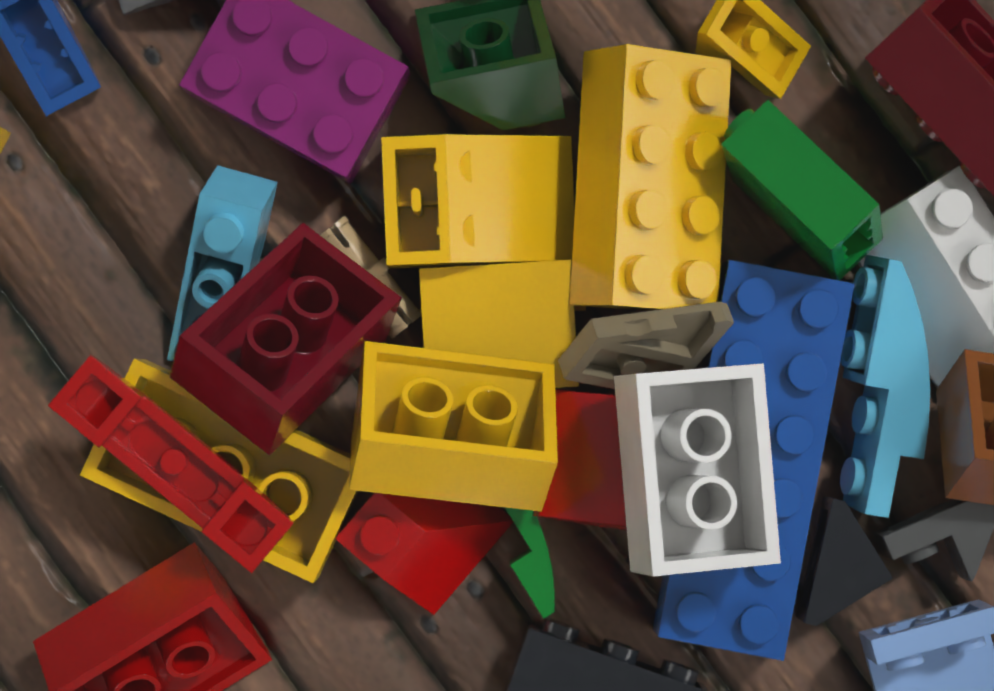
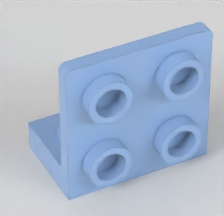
[858,599,994,691]

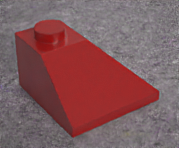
[335,493,513,615]

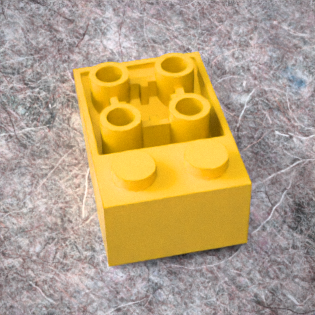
[381,134,575,269]

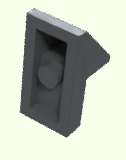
[873,499,994,582]

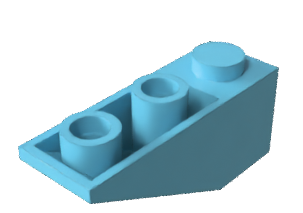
[167,165,278,361]

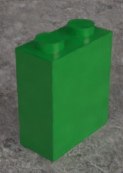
[721,100,883,281]

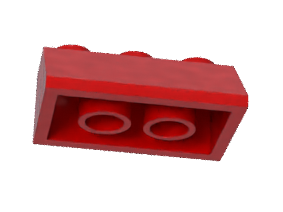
[33,542,272,691]

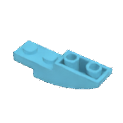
[840,255,930,518]

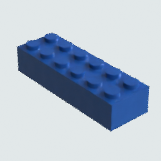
[653,260,855,661]

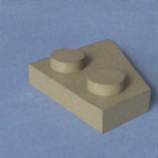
[558,302,734,389]

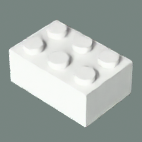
[614,363,781,577]

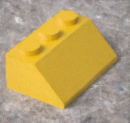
[349,341,558,512]

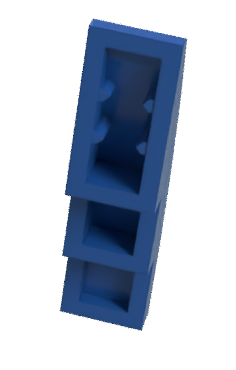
[0,0,101,116]

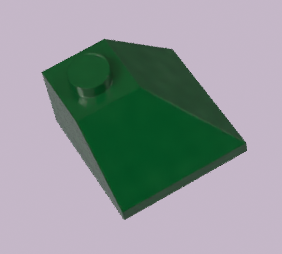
[415,0,565,130]

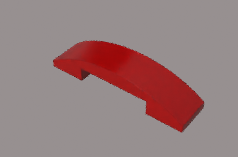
[48,354,294,573]

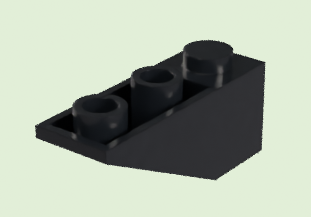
[504,617,709,691]

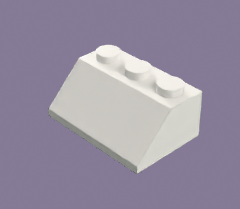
[858,166,994,388]

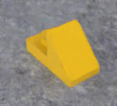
[695,0,811,99]

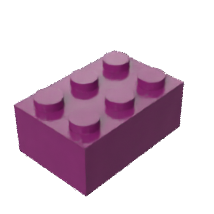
[179,0,411,184]

